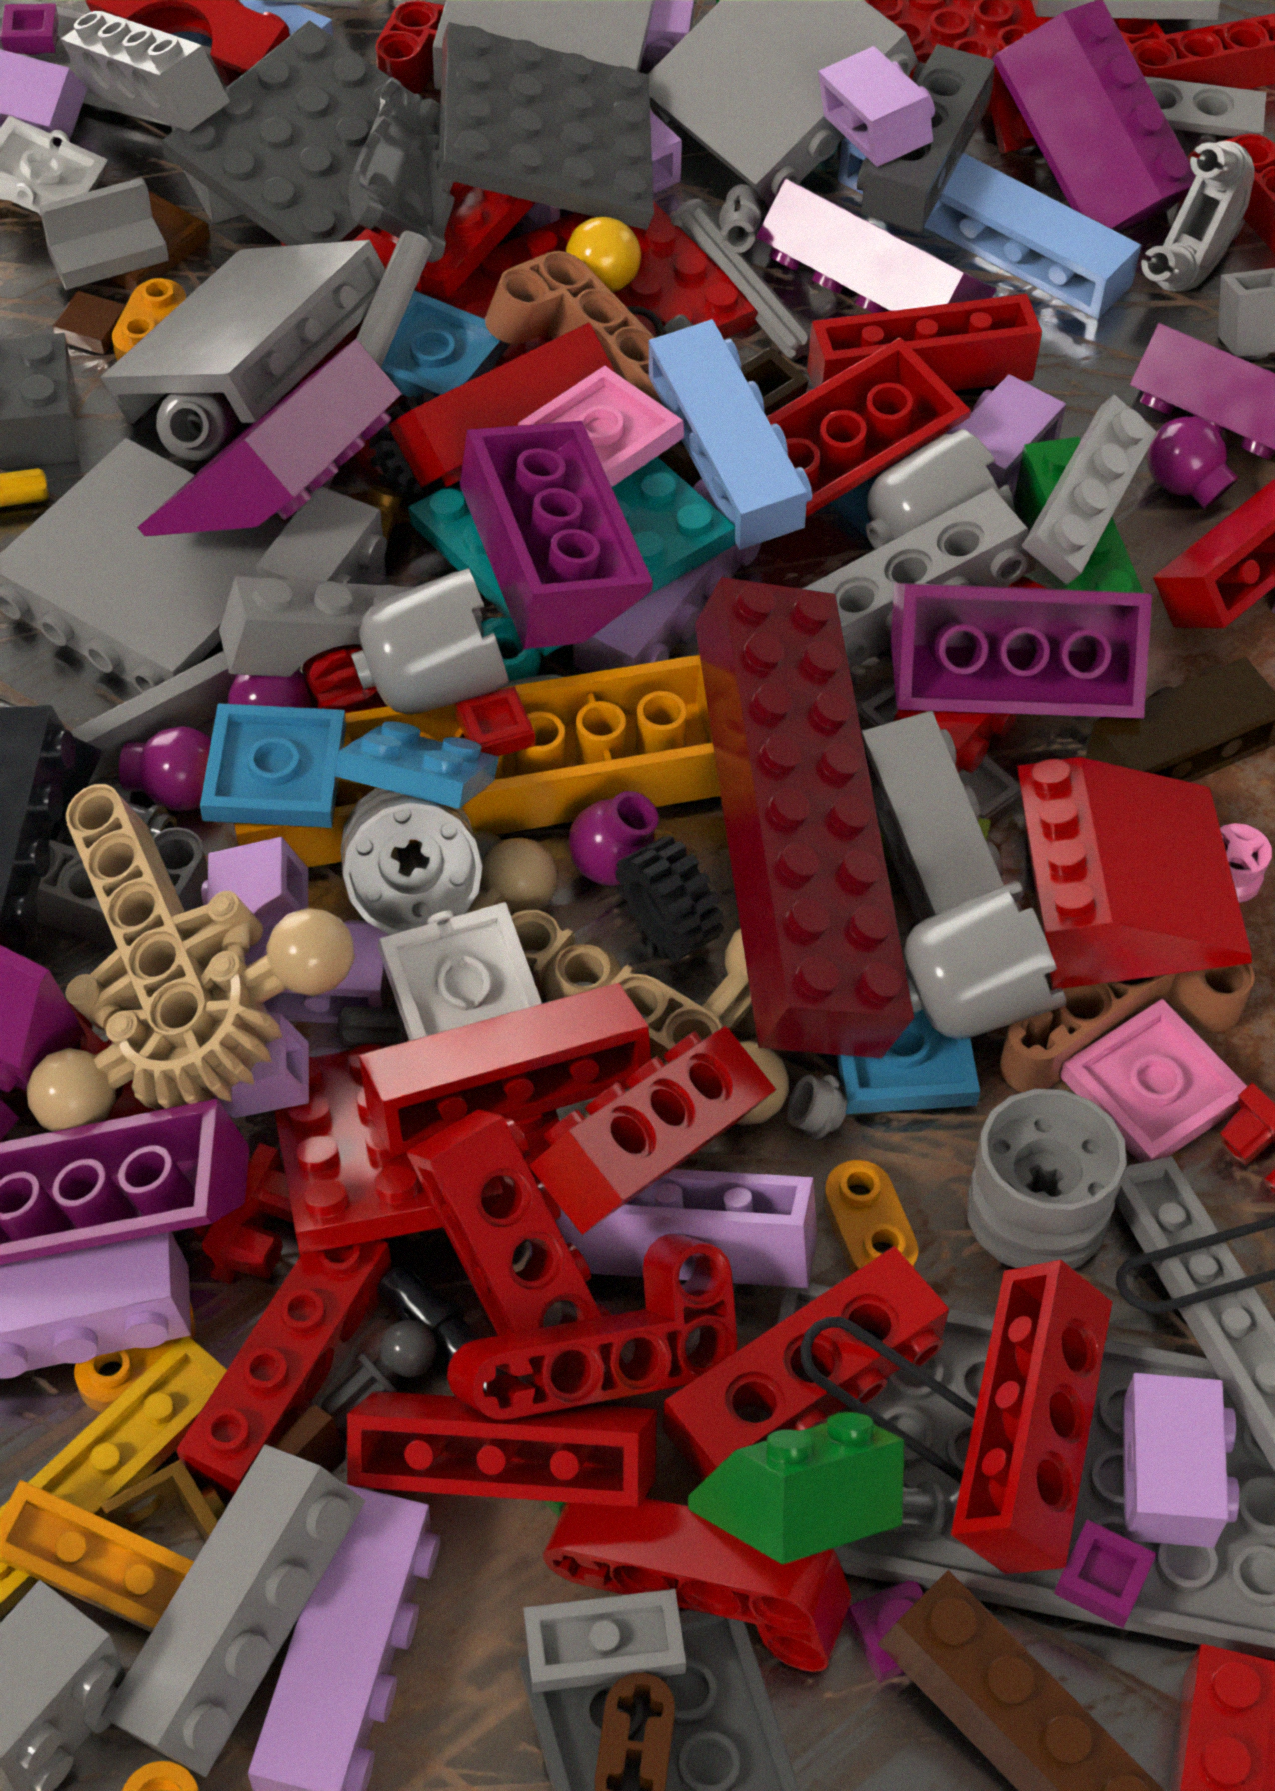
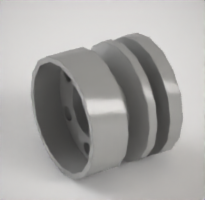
[340,788,483,935]
[967,1089,1127,1269]

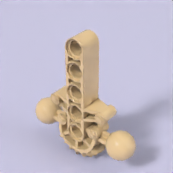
[27,784,355,1132]

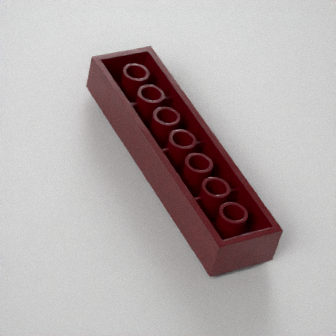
[695,577,914,1058]

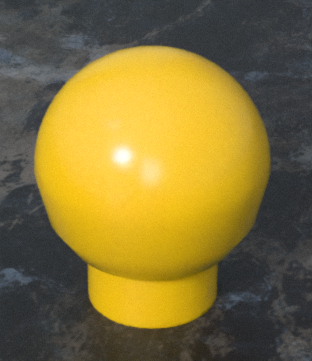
[566,217,641,293]

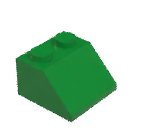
[688,1412,904,1565]

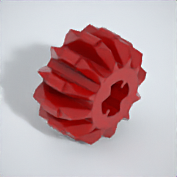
[302,644,386,713]

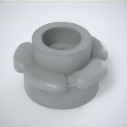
[787,1075,847,1139]

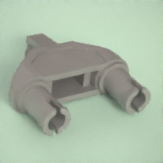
[1141,141,1255,292]

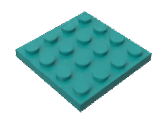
[408,457,736,656]

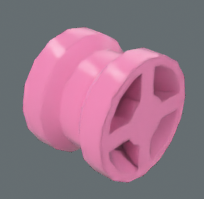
[1220,823,1272,903]

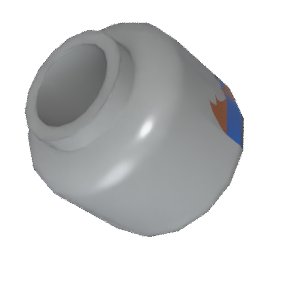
[156,393,238,461]

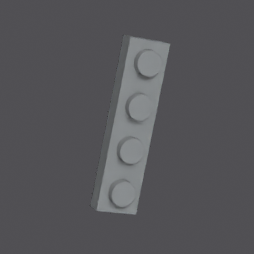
[1022,394,1157,585]

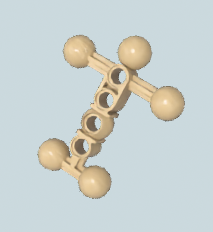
[466,837,789,1126]

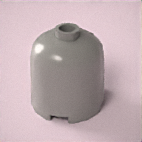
[866,429,1015,550]
[351,568,508,715]
[903,881,1066,1039]

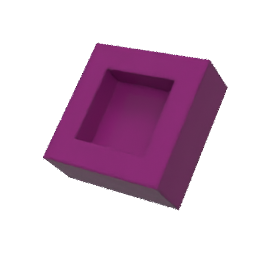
[0,3,59,55]
[1053,1519,1157,1628]
[846,1580,924,1683]

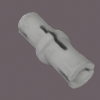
[719,184,762,253]

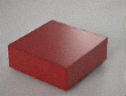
[455,686,535,757]

